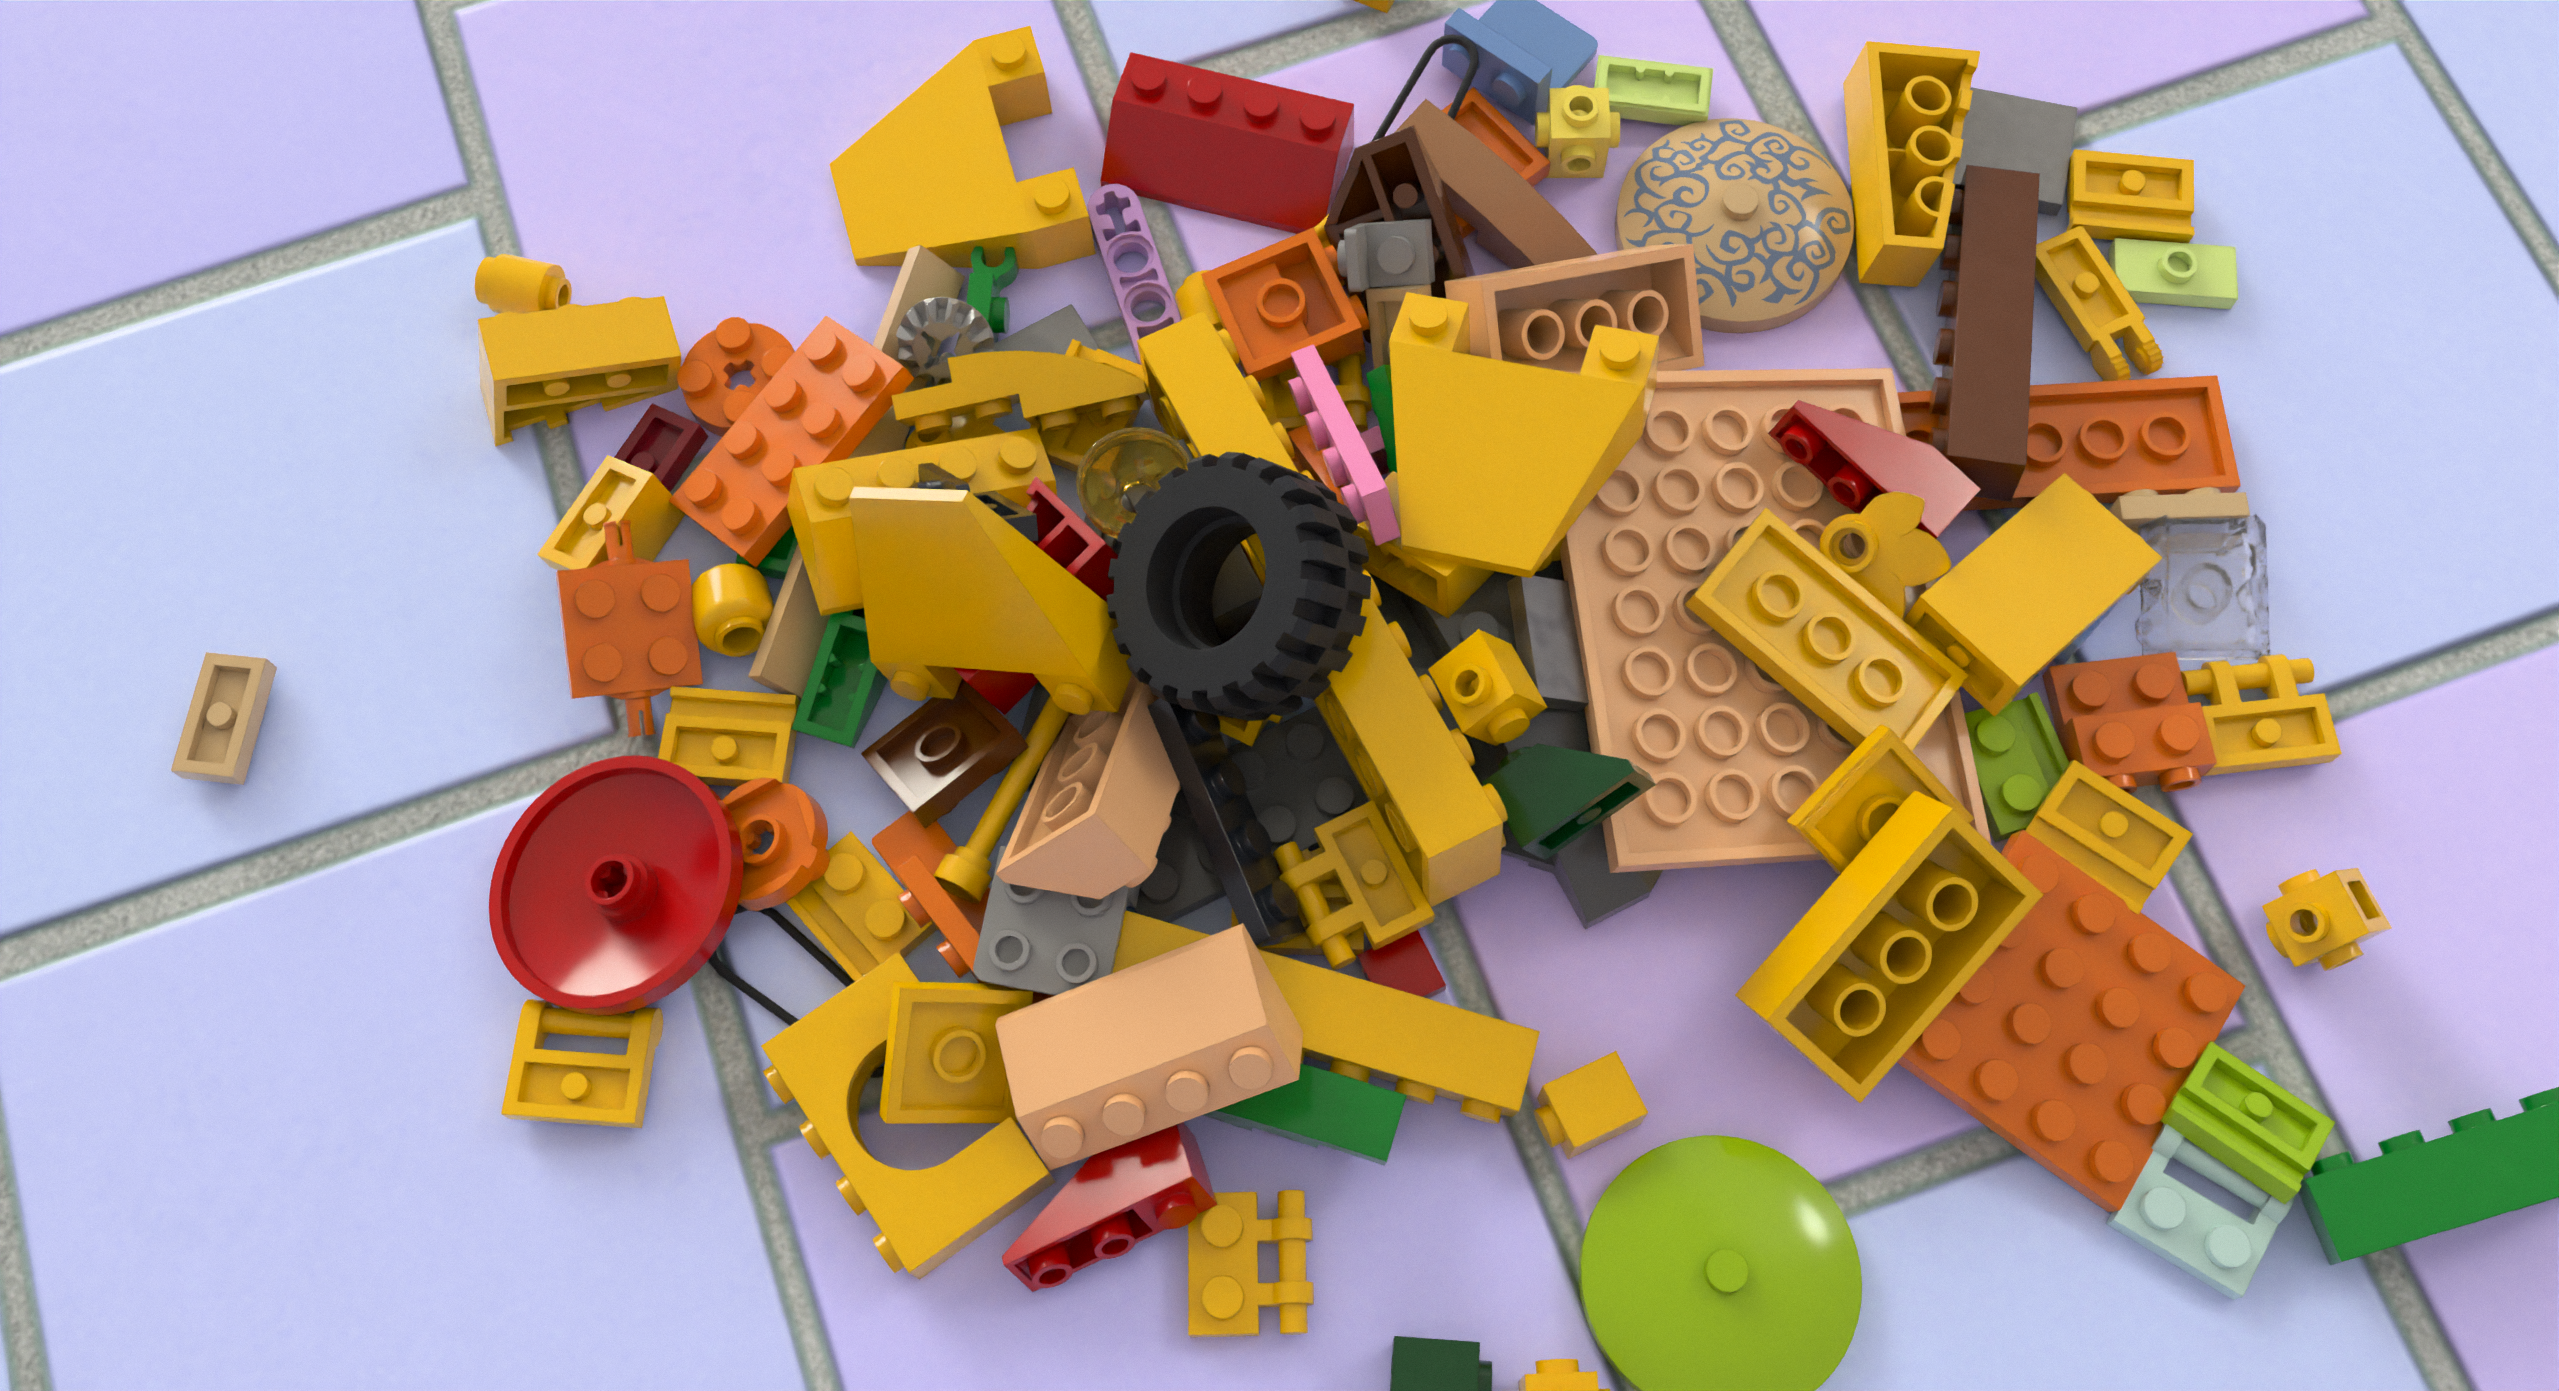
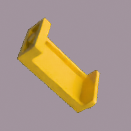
[1903,473,2163,717]

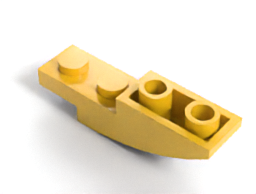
[891,351,1150,434]

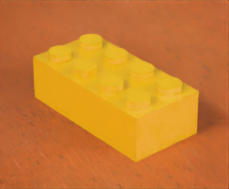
[1735,790,2044,1103]

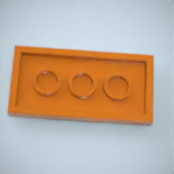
[669,316,915,568]

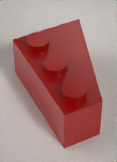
[953,476,1118,715]

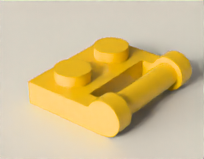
[501,999,663,1128]

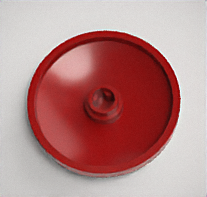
[489,755,743,1015]

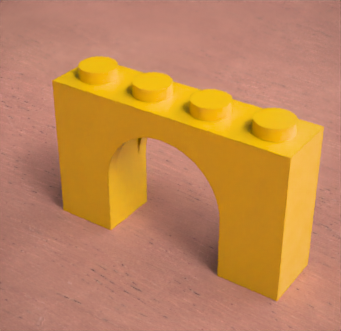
[761,952,1056,1280]

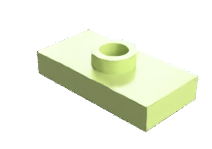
[1594,55,1714,126]
[2108,238,2238,309]

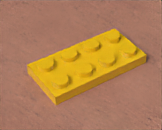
[1685,508,1969,751]

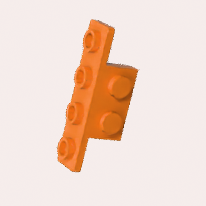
[872,811,1053,1004]

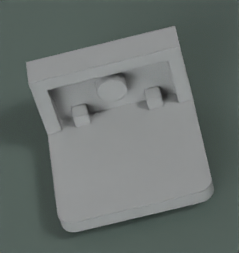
[973,845,1141,996]

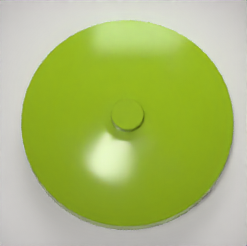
[1578,1135,1862,1391]

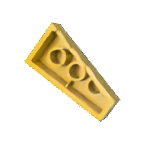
[1843,41,1980,287]

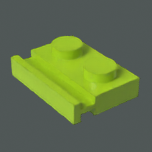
[1964,692,2069,843]
[2160,1041,2335,1204]

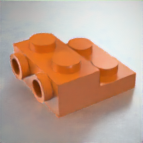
[1201,228,1370,382]
[2042,652,2217,794]

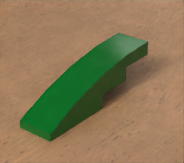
[791,608,888,749]
[1203,1063,1407,1166]

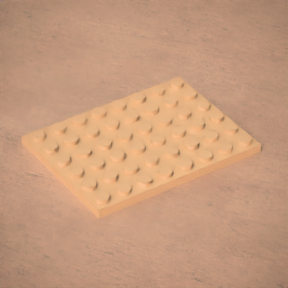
[1559,368,1992,873]

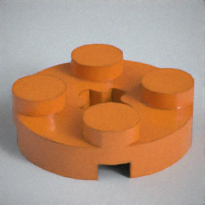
[677,317,795,437]
[722,778,830,911]

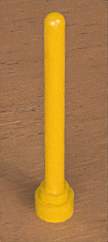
[933,695,1070,904]

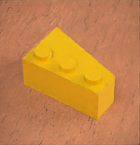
[478,296,681,447]

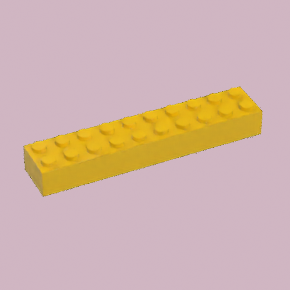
[1137,311,1508,907]

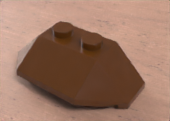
[1324,125,1476,344]

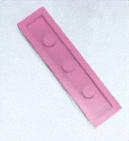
[1288,344,1401,546]

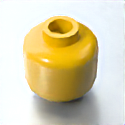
[691,563,775,657]

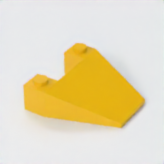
[829,26,1096,269]
[1389,292,1660,578]
[849,487,1132,715]

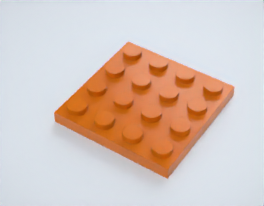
[1897,830,2245,1212]

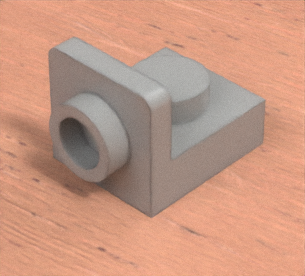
[1337,219,1435,292]

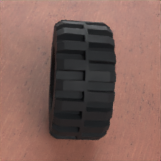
[1107,452,1371,721]

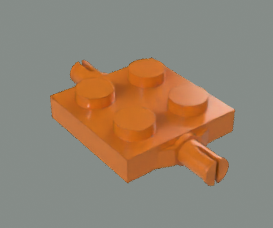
[555,520,703,737]

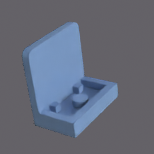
[1442,0,1598,125]

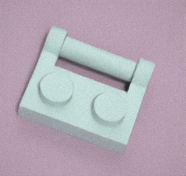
[2106,1124,2296,1300]

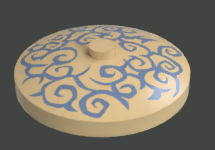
[1615,118,1854,334]

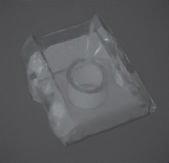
[2135,514,2270,660]

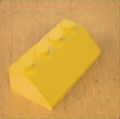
[787,427,1057,616]

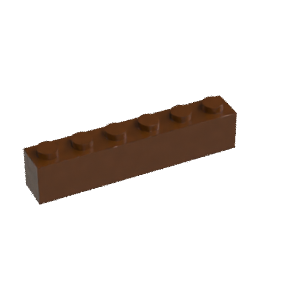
[1927,165,2040,502]

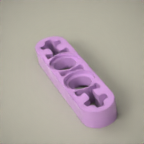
[1087,184,1182,365]

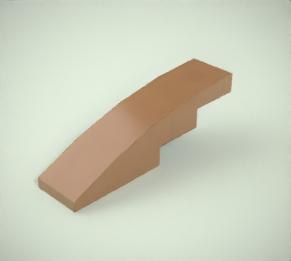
[1394,99,1597,269]

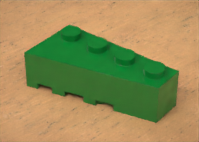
[2298,1087,2559,1266]

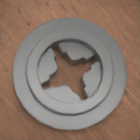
[896,297,994,386]

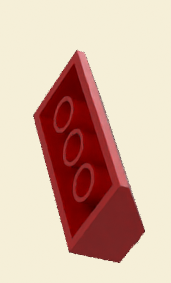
[1100,52,1354,234]

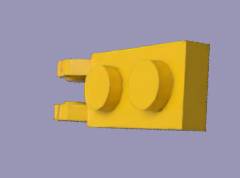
[2035,226,2164,381]

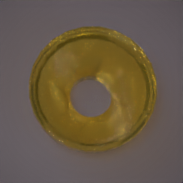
[1076,427,1190,539]

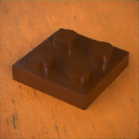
[860,678,1029,829]

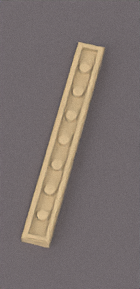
[748,245,965,702]

